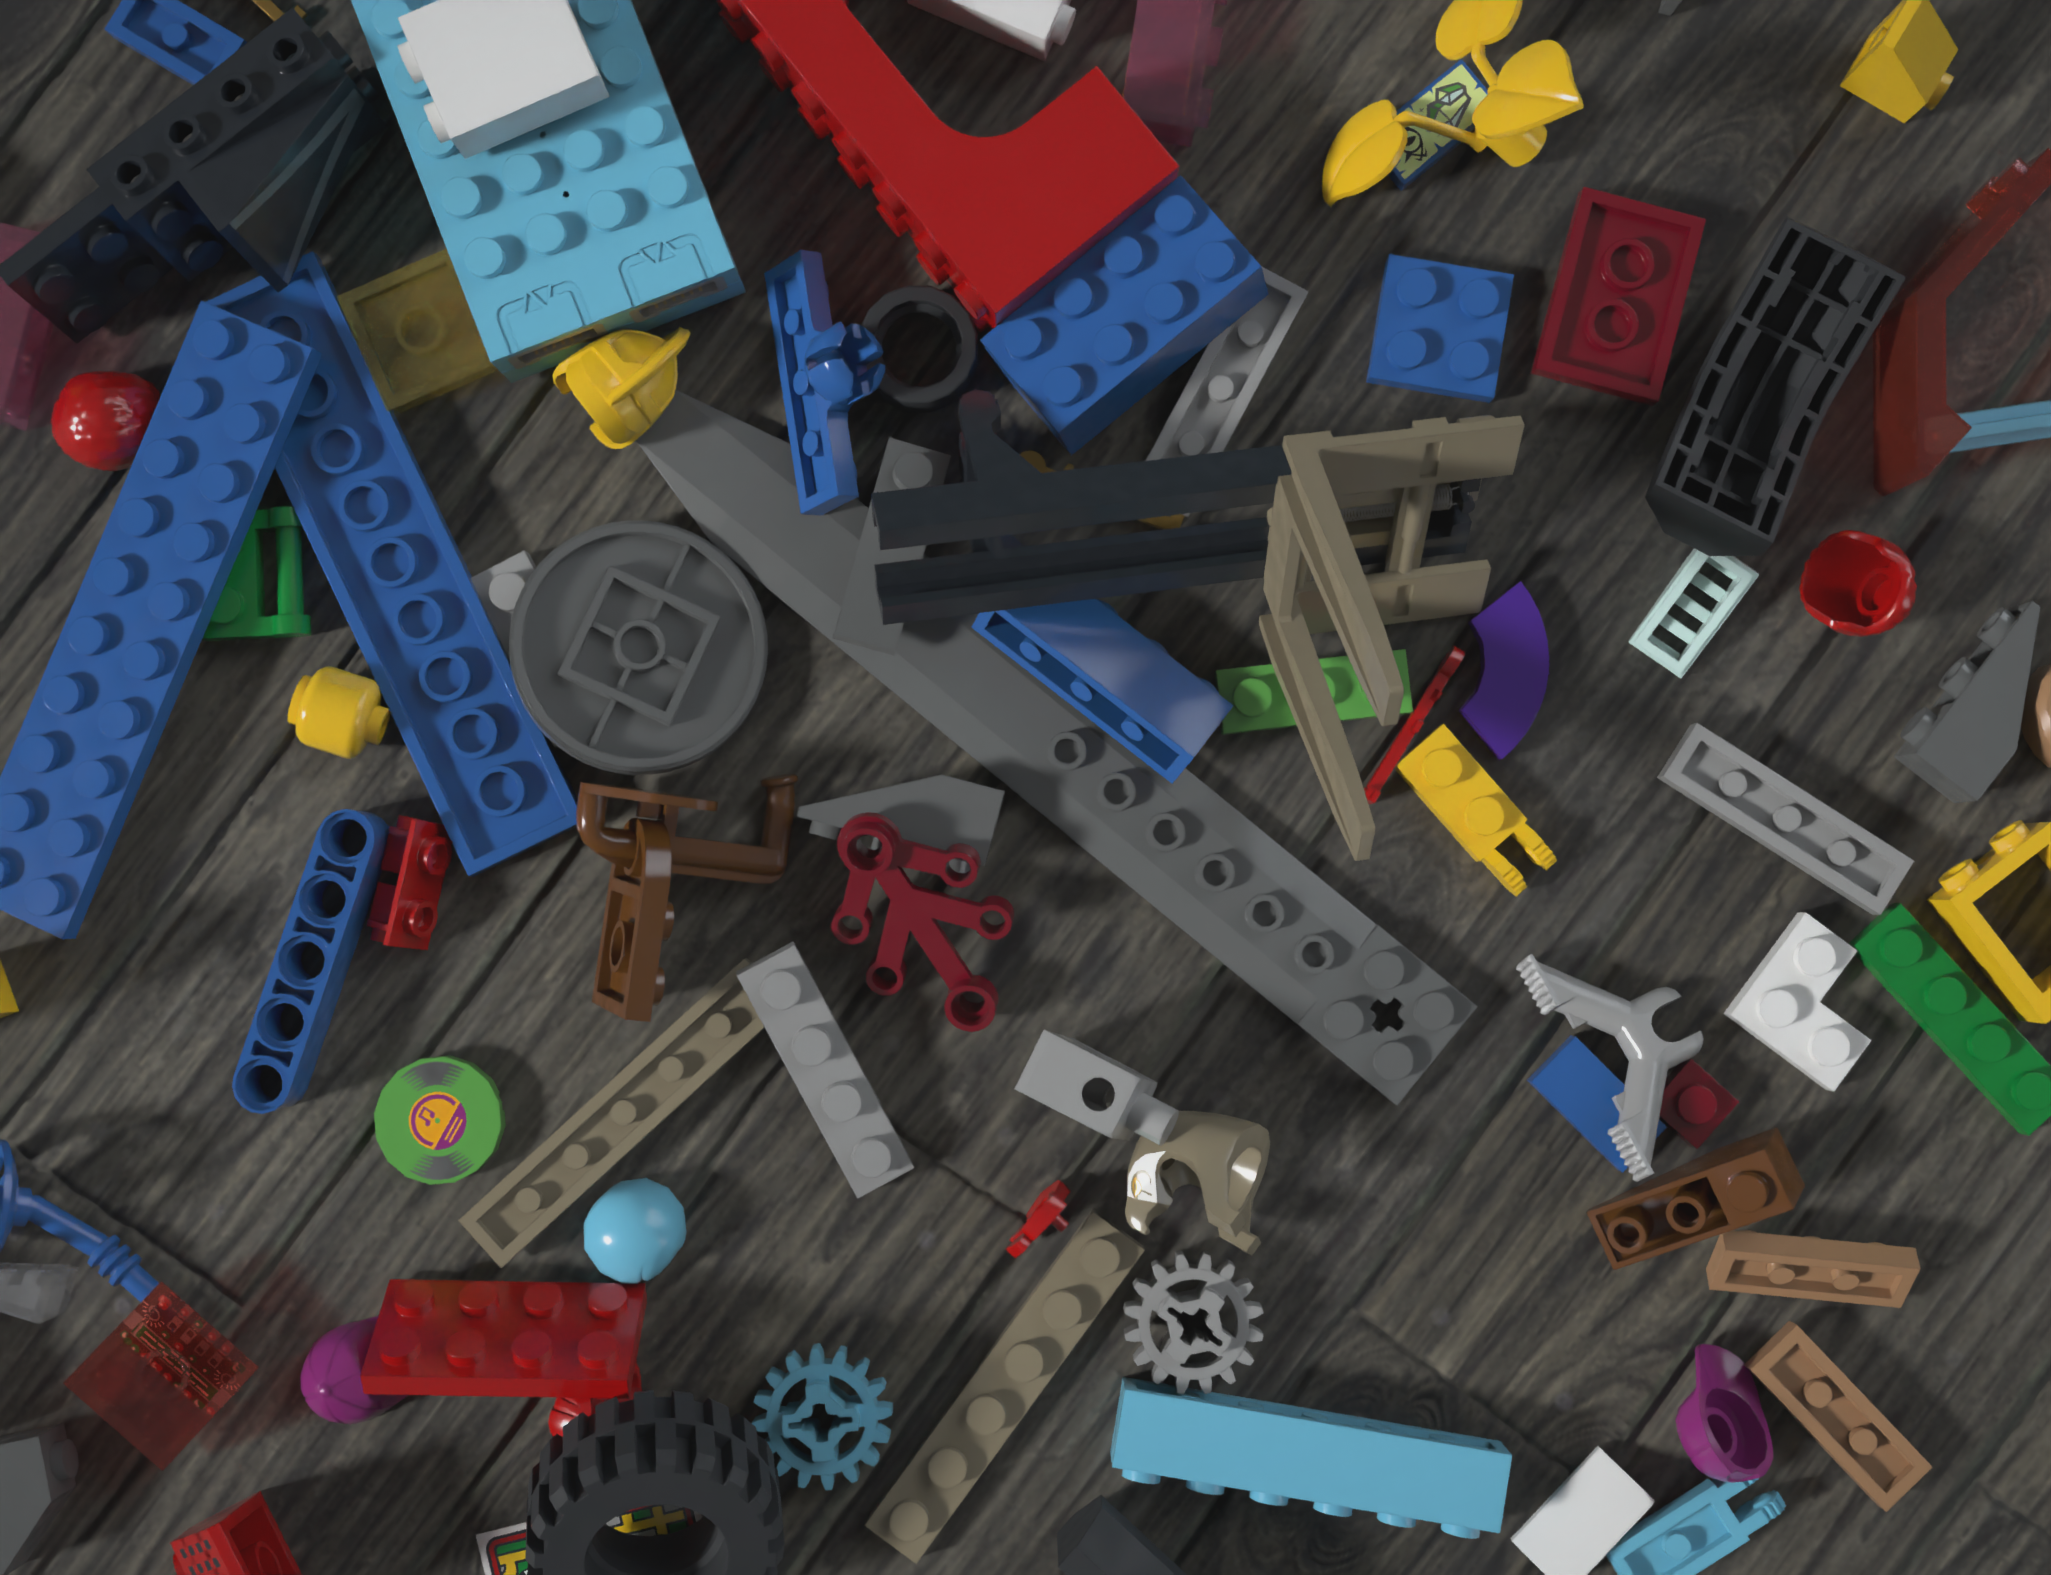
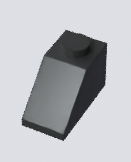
[0,1423,79,1575]

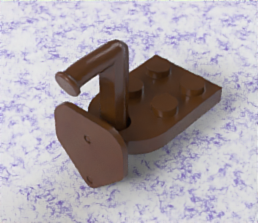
[576,774,798,1022]

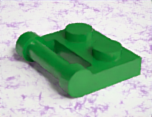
[202,507,311,641]

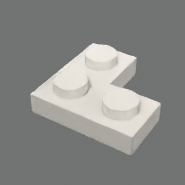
[1723,912,1871,1092]

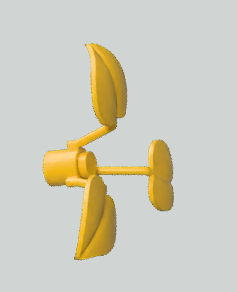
[1322,0,1584,207]

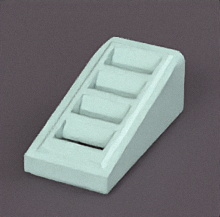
[1628,549,1759,678]

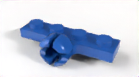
[764,250,885,516]

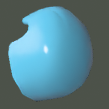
[584,1178,687,1284]

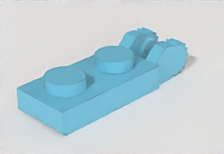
[1605,1478,1786,1575]

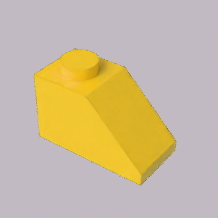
[1840,0,1958,123]

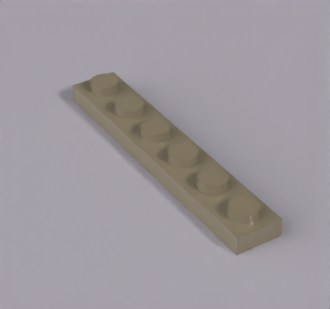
[458,958,765,1268]
[865,1209,1145,1564]

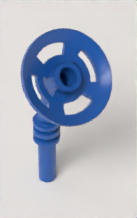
[0,1139,193,1332]

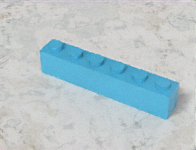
[1110,1377,1512,1539]

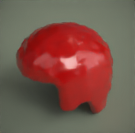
[51,371,161,471]
[1799,530,1917,637]

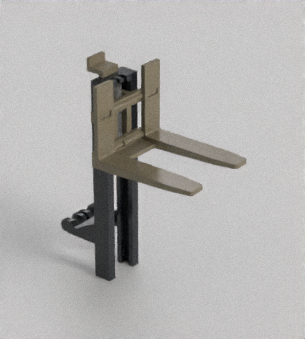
[871,389,1525,861]

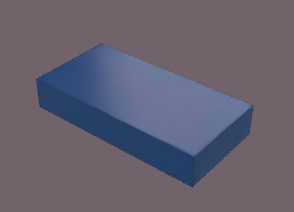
[1527,1035,1667,1173]

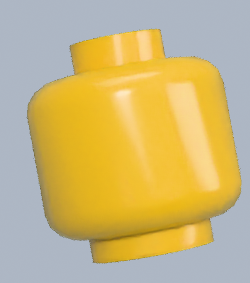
[288,666,391,759]

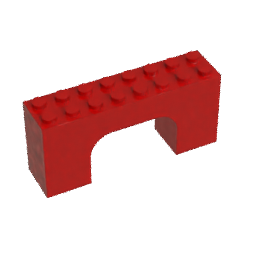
[716,0,1180,334]

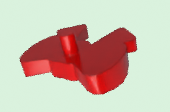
[1005,1180,1071,1258]

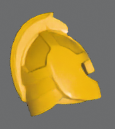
[553,327,690,449]

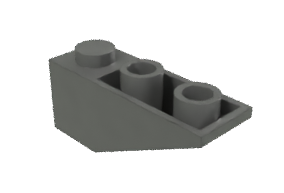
[1894,601,2040,803]
[797,775,1005,873]

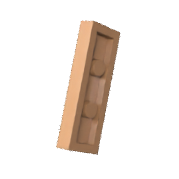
[1706,1230,1921,1308]
[1744,1321,1933,1512]

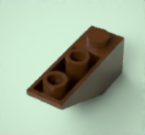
[1586,1127,1805,1270]

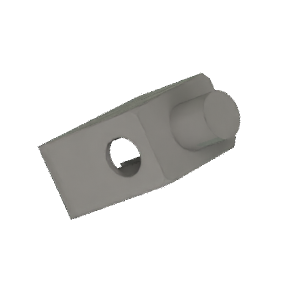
[1015,1030,1179,1146]

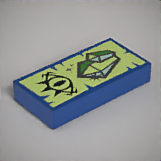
[1388,59,1488,191]

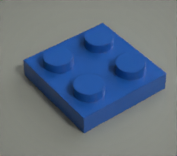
[1366,254,1514,403]

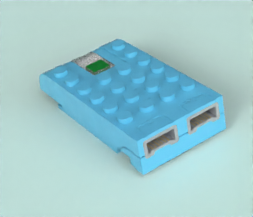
[351,0,746,383]

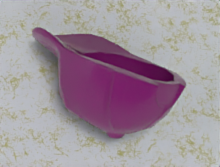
[300,1316,408,1425]
[1675,1343,1773,1483]

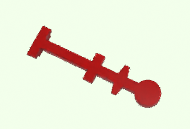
[1364,646,1465,804]

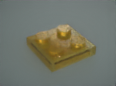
[337,248,498,415]

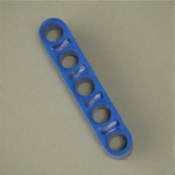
[232,809,389,1114]

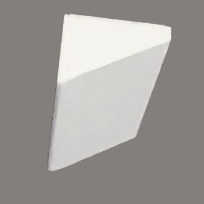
[1510,1446,1654,1575]

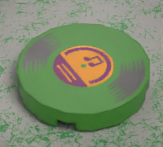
[374,1055,506,1185]

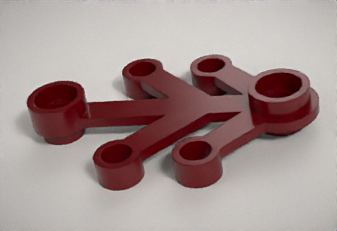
[831,812,1014,1032]

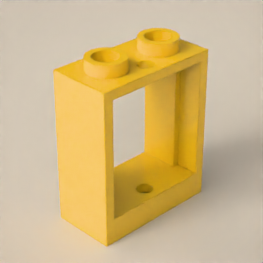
[1927,820,2051,1024]

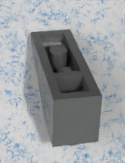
[833,437,951,656]

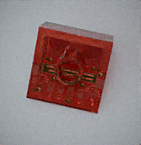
[63,1281,259,1471]

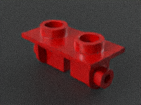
[366,815,452,950]

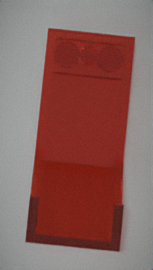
[1873,148,2051,497]

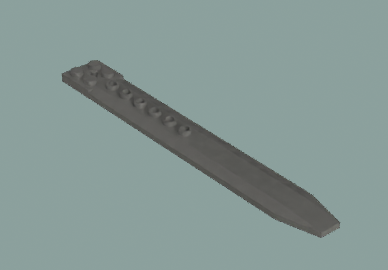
[636,390,1478,1105]

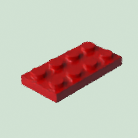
[360,1279,647,1399]

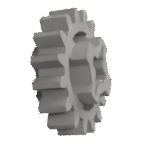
[1123,1250,1263,1394]

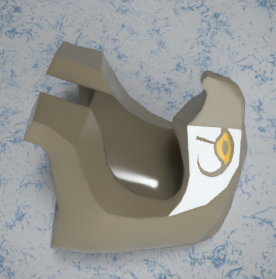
[1125,1111,1270,1255]

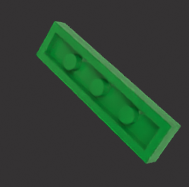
[1848,903,2051,1136]

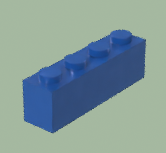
[971,599,1234,784]

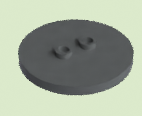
[509,521,768,775]

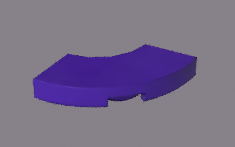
[1459,581,1549,760]

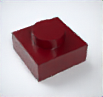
[1659,1058,1739,1149]

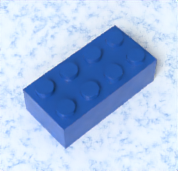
[980,175,1268,456]

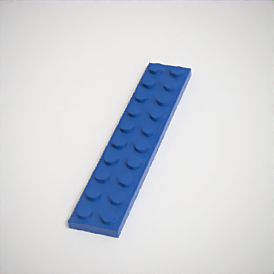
[198,251,578,877]
[0,300,323,939]

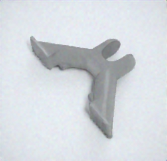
[1516,954,1704,1182]

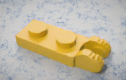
[1395,724,1557,897]

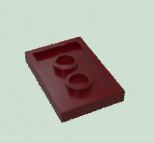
[1531,187,1706,406]

